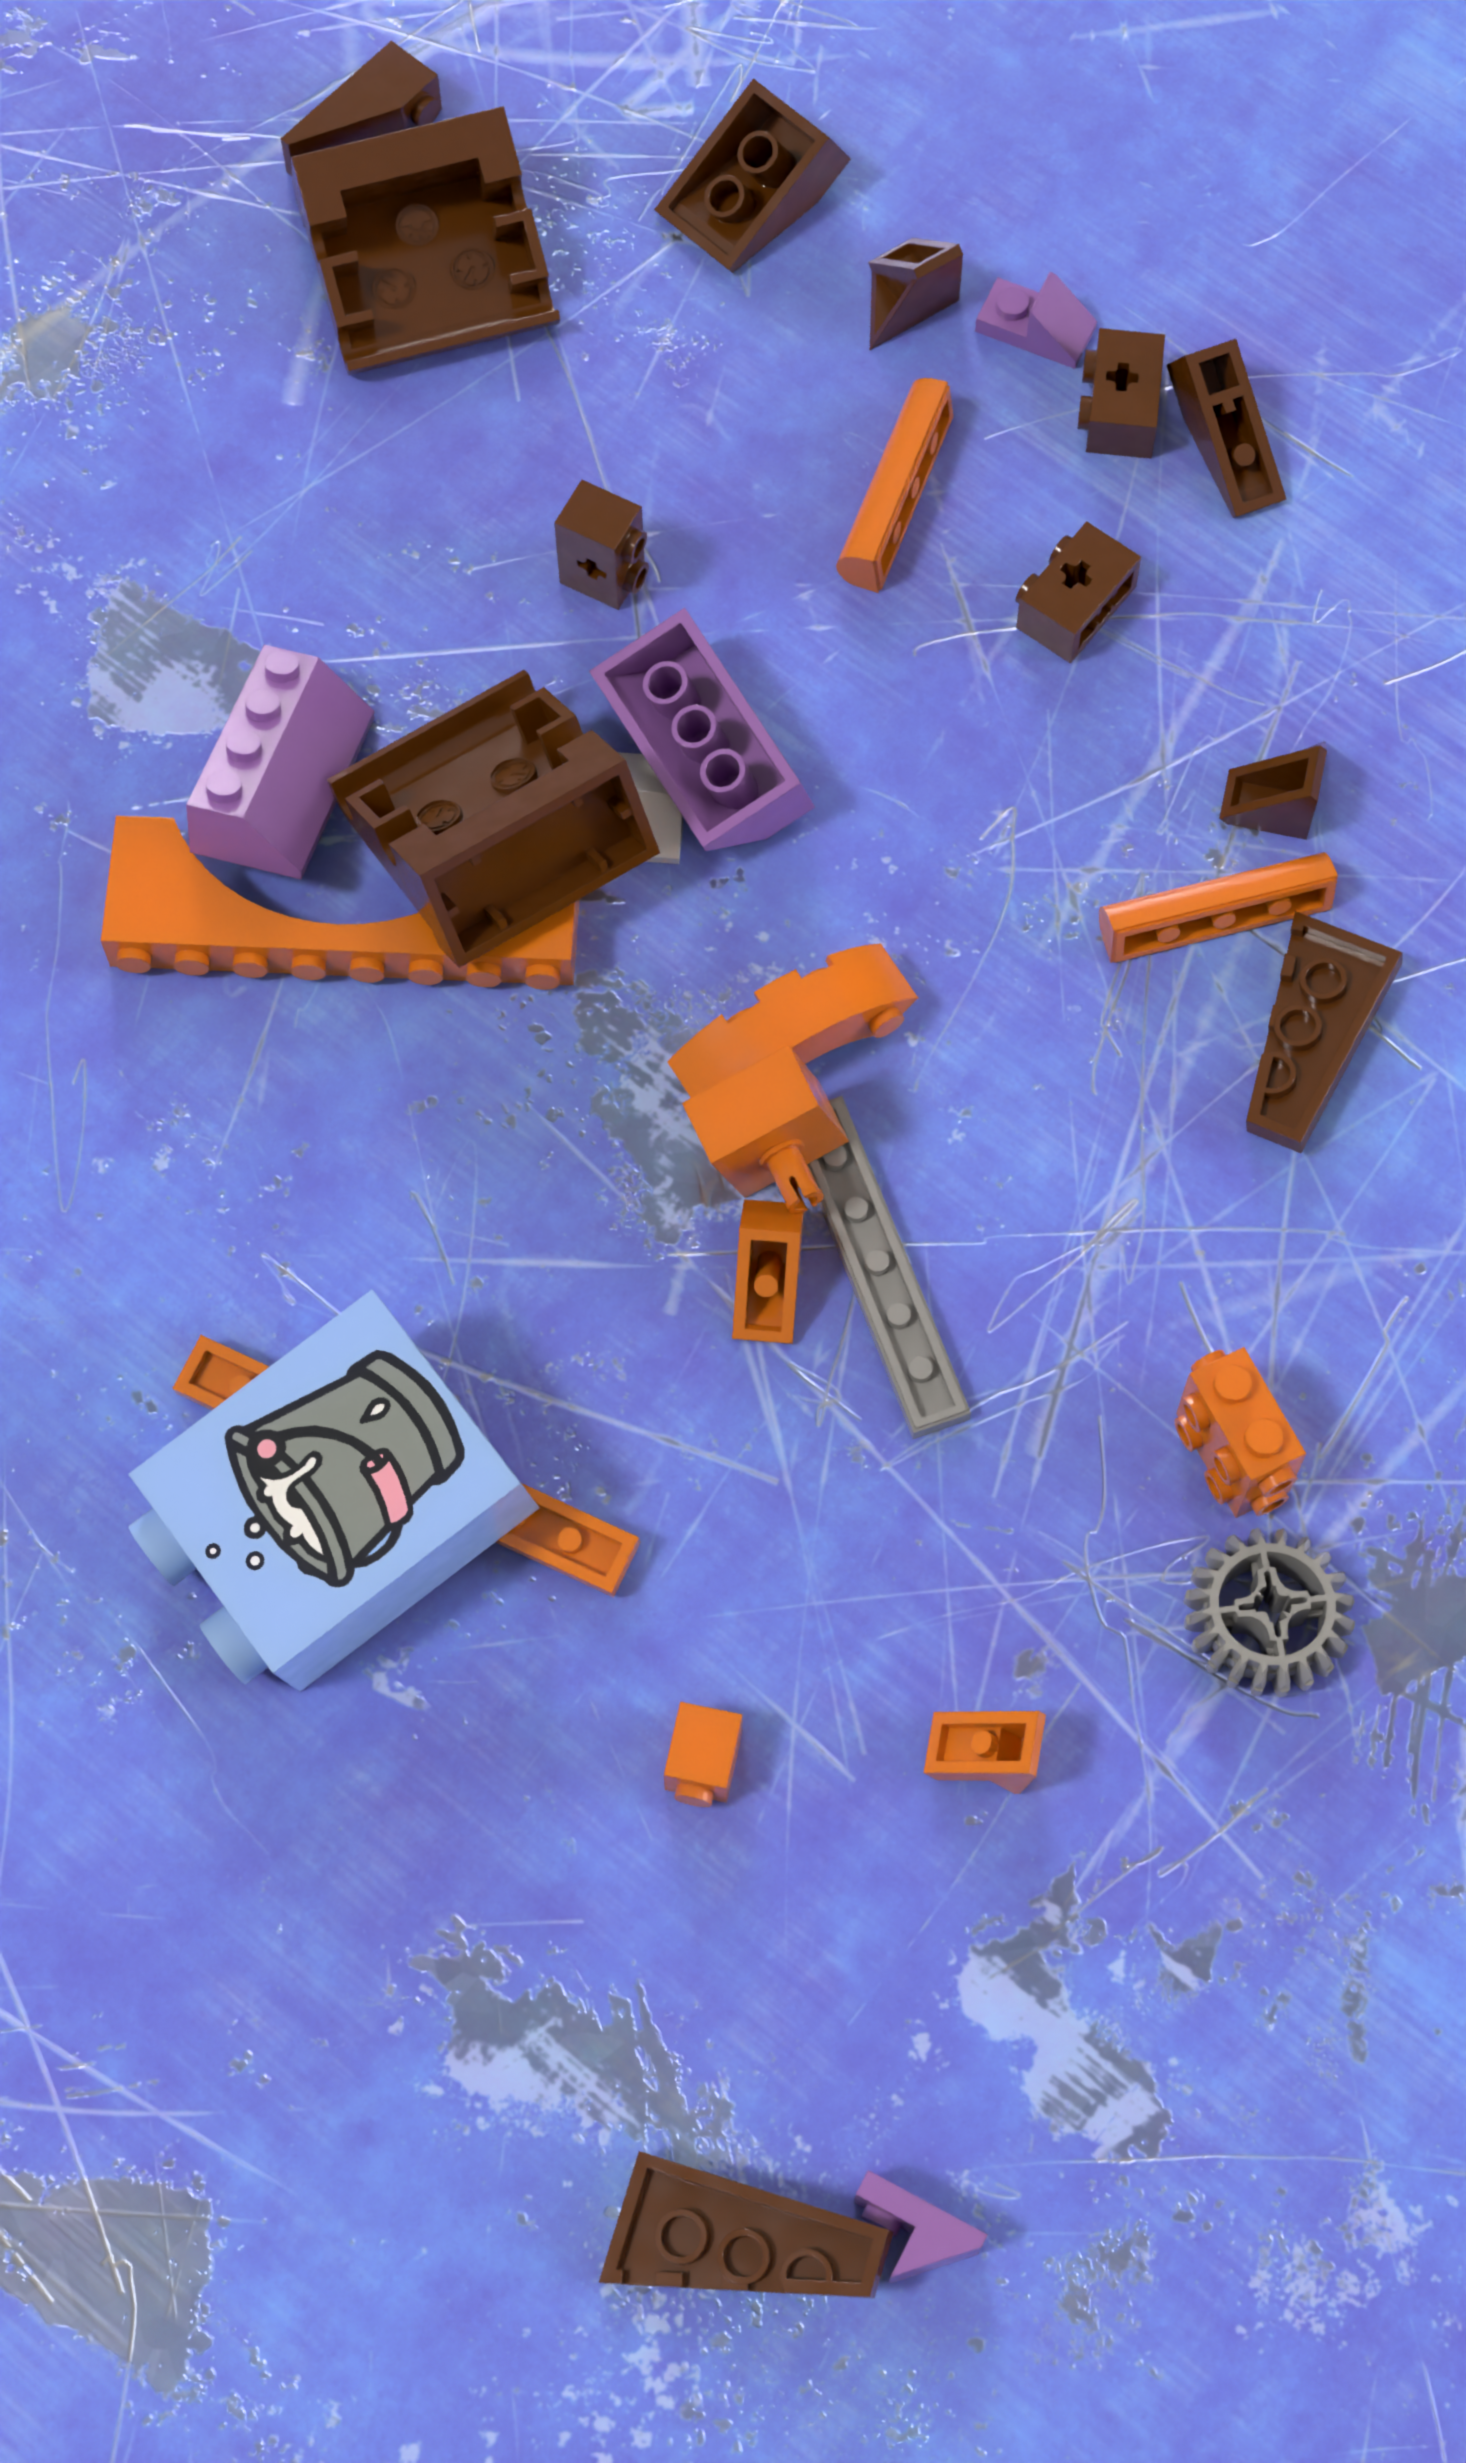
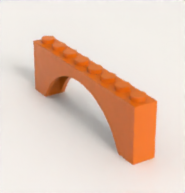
[101,815,580,990]

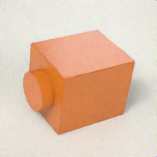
[664,1702,743,1807]

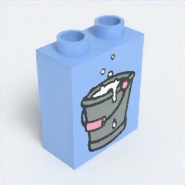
[128,1289,540,1692]

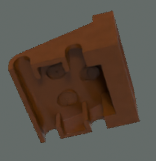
[291,106,561,375]
[326,670,660,968]

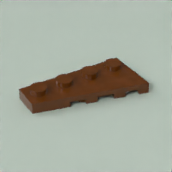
[1246,911,1403,1153]
[598,2151,894,2299]

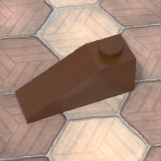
[280,40,442,176]
[1166,338,1287,518]

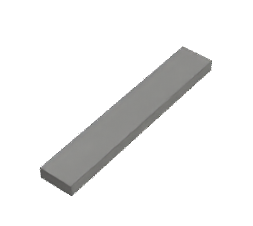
[807,1096,971,1439]

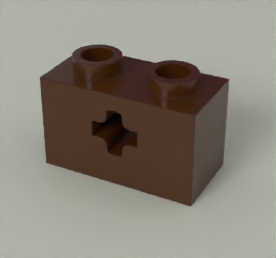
[1077,328,1165,459]
[554,479,649,610]
[1015,521,1141,664]

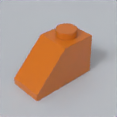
[732,1199,804,1344]

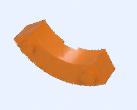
[667,943,918,1098]

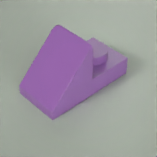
[975,272,1097,369]
[854,2170,987,2283]

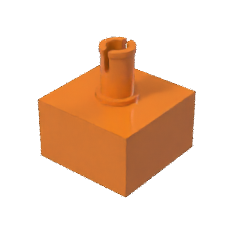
[682,1045,849,1214]

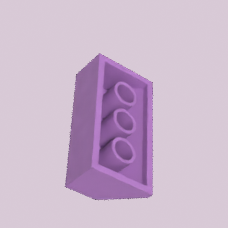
[589,608,815,851]
[186,644,374,880]

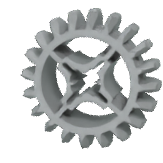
[1184,1528,1355,1698]

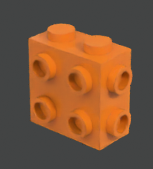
[1174,1347,1306,1518]

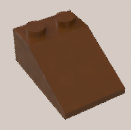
[654,78,851,273]

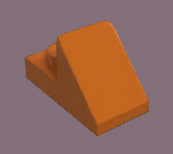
[923,1711,1046,1794]

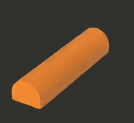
[836,378,954,593]
[1099,852,1338,963]

